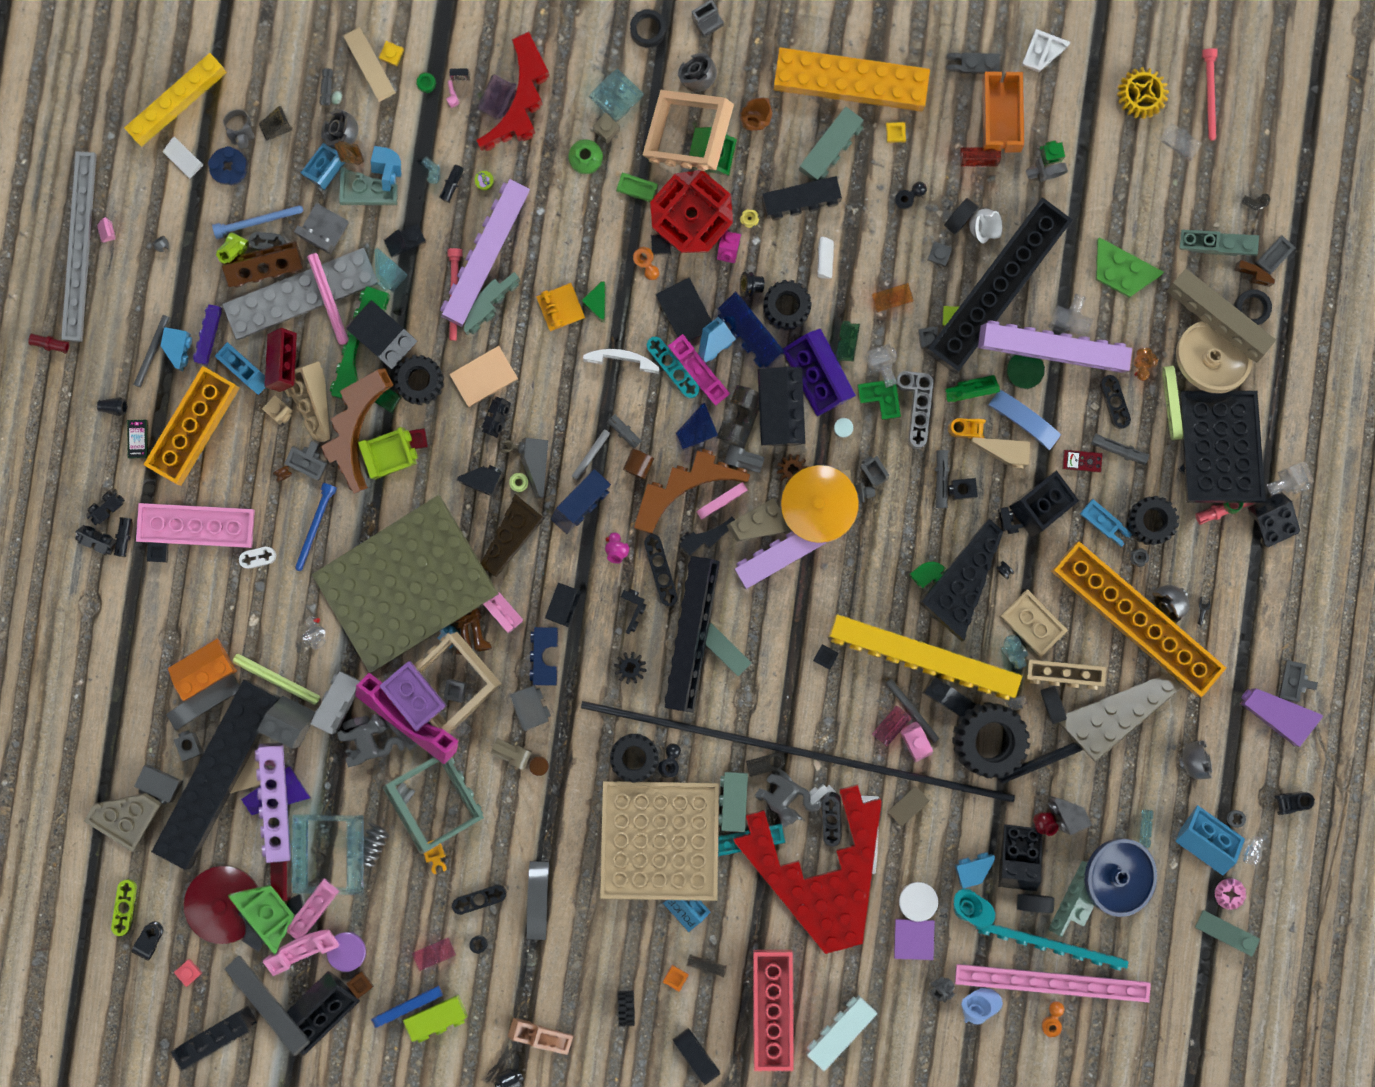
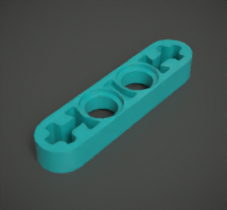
[647,336,699,399]

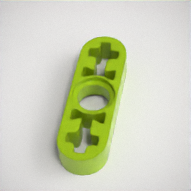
[111,879,137,936]

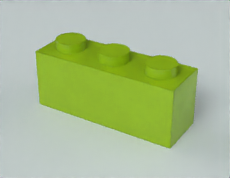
[403,994,468,1043]

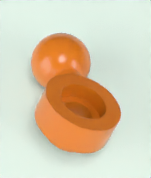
[633,247,660,280]
[1041,1001,1065,1037]

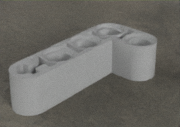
[896,371,933,449]

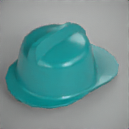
[953,889,996,928]

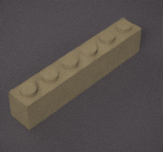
[1167,268,1276,363]

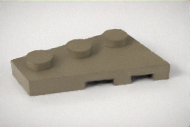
[727,498,792,542]

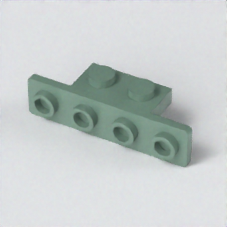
[1049,861,1094,937]

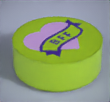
[475,171,494,191]

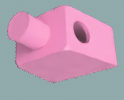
[899,722,933,763]

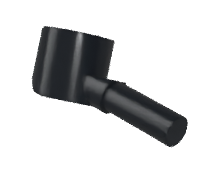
[1198,597,1211,625]

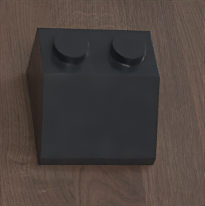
[457,465,504,498]

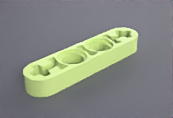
[1162,366,1183,440]

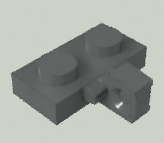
[284,440,328,481]
[1279,660,1318,702]

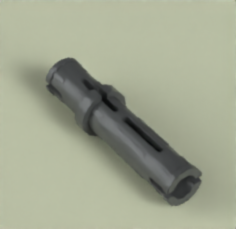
[1091,433,1149,466]
[935,450,950,508]

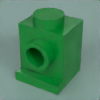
[1039,141,1066,165]

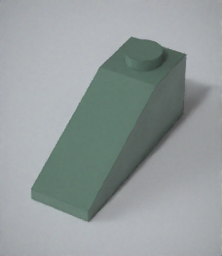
[1195,910,1260,956]

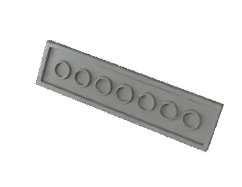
[222,248,379,340]

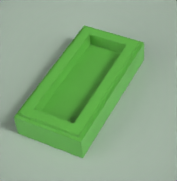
[616,172,658,202]

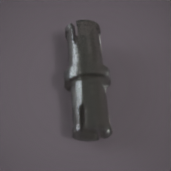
[686,954,727,978]

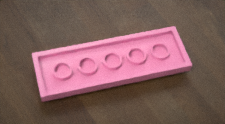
[136,503,255,548]

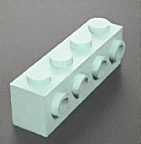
[806,995,877,1071]

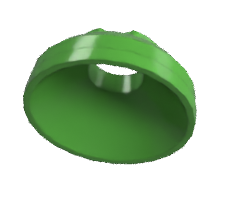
[568,139,603,174]

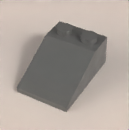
[509,686,551,731]

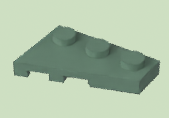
[339,167,398,205]

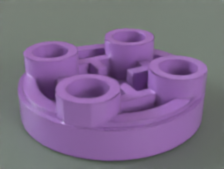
[326,932,366,972]

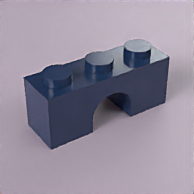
[530,627,558,686]

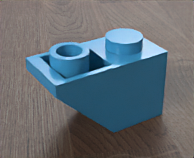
[698,317,736,362]
[161,327,192,371]
[955,852,995,889]

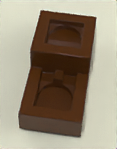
[1234,260,1275,287]

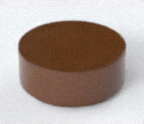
[529,756,549,776]

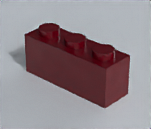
[265,327,297,392]

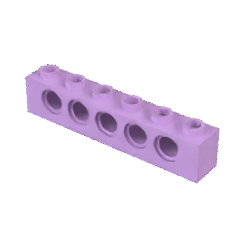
[255,743,291,862]

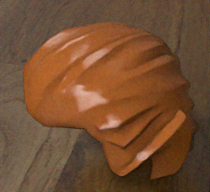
[740,98,773,131]

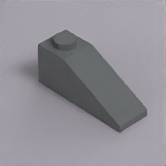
[518,438,548,499]

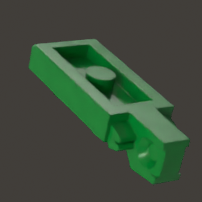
[945,375,1000,402]

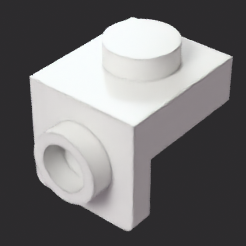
[809,784,836,804]

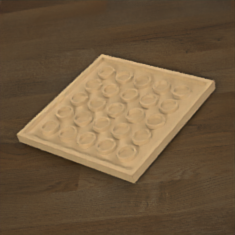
[600,782,719,901]

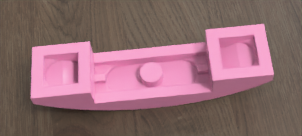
[263,930,339,976]

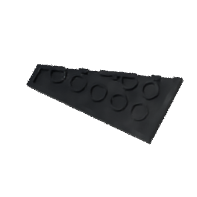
[919,518,1003,642]

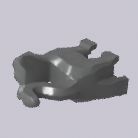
[337,714,404,768]
[755,768,822,827]

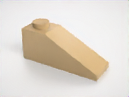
[970,438,1030,469]

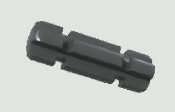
[319,68,333,106]

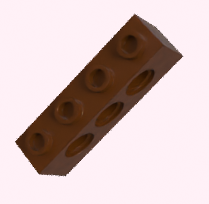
[222,241,303,287]

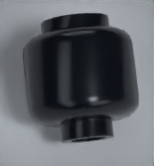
[494,1068,524,1087]

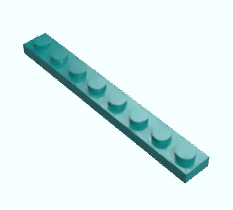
[974,924,1129,971]

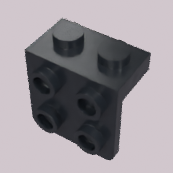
[1248,492,1300,547]

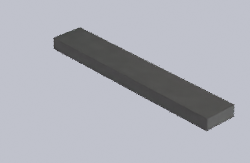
[225,955,310,1055]

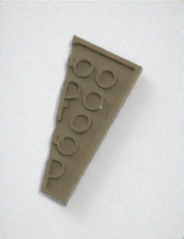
[1058,673,1182,762]

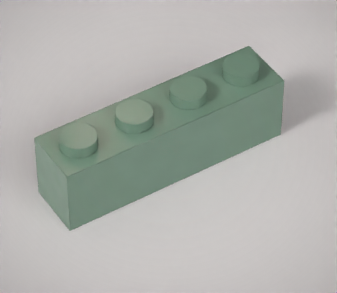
[799,106,864,181]

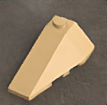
[285,361,330,442]

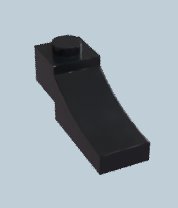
[679,516,735,556]

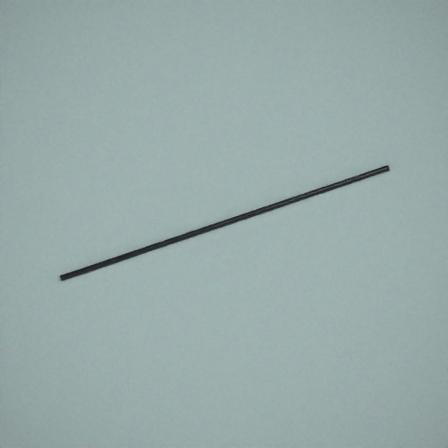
[581,701,1015,803]

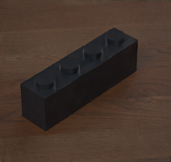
[762,176,842,221]

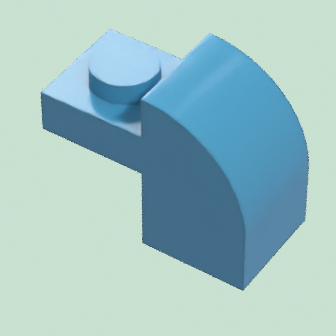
[370,146,402,192]

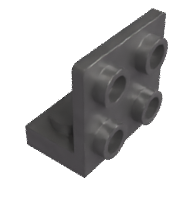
[294,203,349,255]

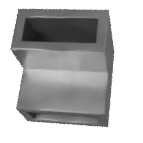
[691,0,724,38]

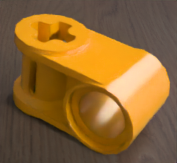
[948,418,986,439]

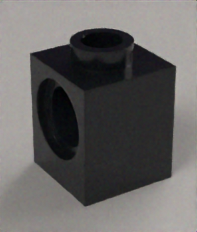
[948,478,978,501]

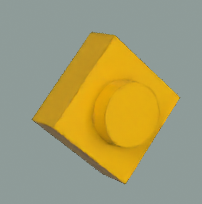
[379,41,404,67]

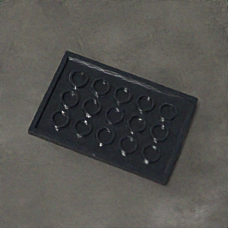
[1180,391,1266,503]

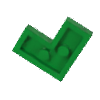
[857,379,901,420]

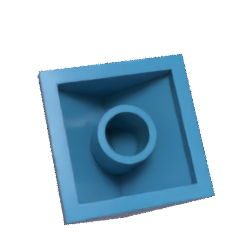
[301,143,346,190]

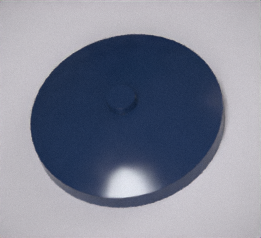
[1084,838,1157,917]

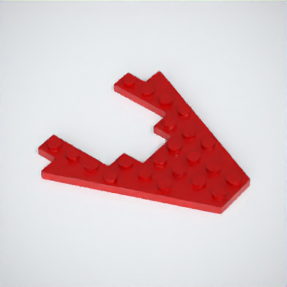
[734,784,882,954]

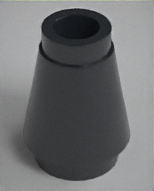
[97,397,128,416]

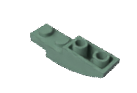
[1180,230,1259,256]
[463,272,520,335]

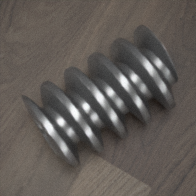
[352,822,389,866]

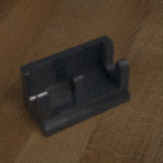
[545,582,582,627]

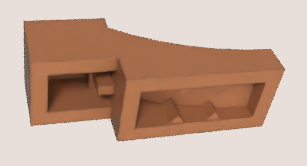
[508,1018,573,1055]

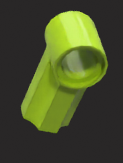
[216,232,249,264]

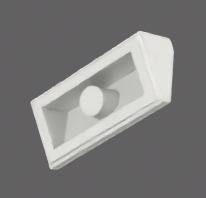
[163,137,203,178]
[817,237,834,278]

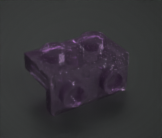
[476,74,517,119]

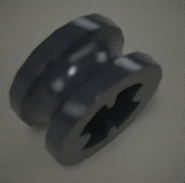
[996,561,1014,580]
[469,935,488,954]

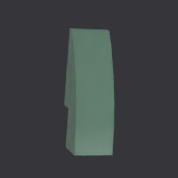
[706,623,751,676]

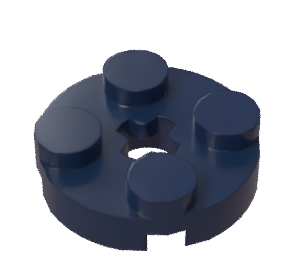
[208,146,247,186]

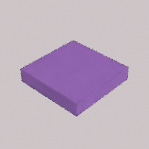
[894,919,934,960]

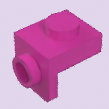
[717,231,741,263]

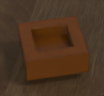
[346,971,374,999]

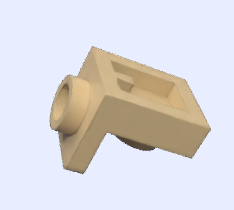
[262,395,293,425]

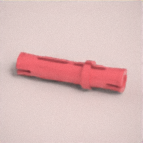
[1195,503,1254,525]

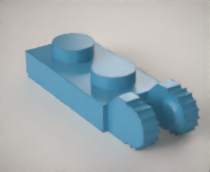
[1080,499,1132,547]

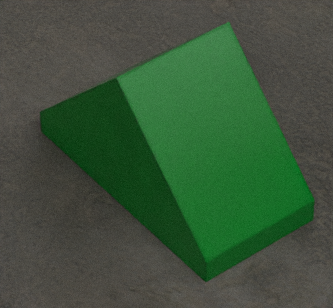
[582,281,606,322]

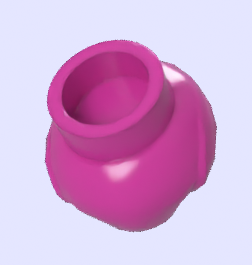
[605,532,629,564]

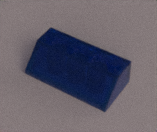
[717,291,784,369]

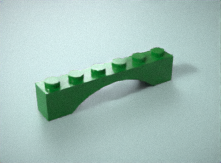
[330,286,390,400]

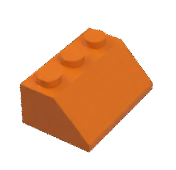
[168,638,237,701]

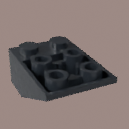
[998,824,1042,891]

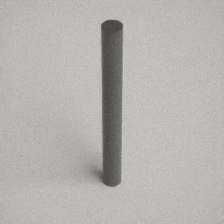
[133,315,170,388]
[886,678,940,743]

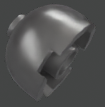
[678,53,717,92]
[321,109,358,149]
[1151,585,1189,624]
[1179,740,1212,780]

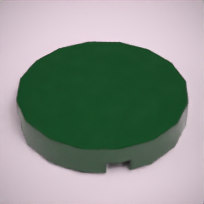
[1006,355,1045,390]

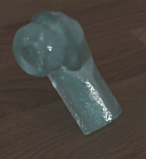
[421,157,440,184]

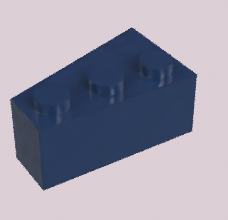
[550,469,611,534]

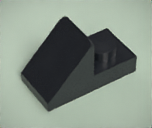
[384,224,426,258]

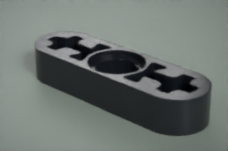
[1100,375,1131,429]
[822,792,842,846]
[452,884,507,915]

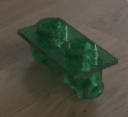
[835,321,860,361]

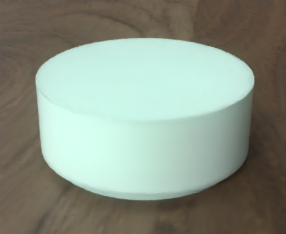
[834,418,853,438]

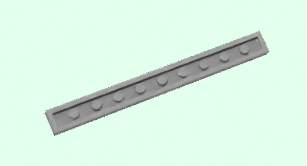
[61,151,97,342]

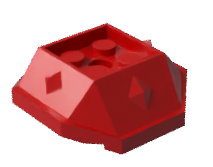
[650,170,733,253]

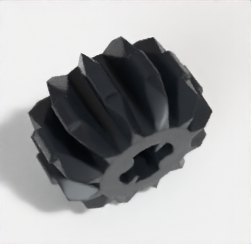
[614,652,647,684]

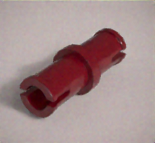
[28,333,70,354]

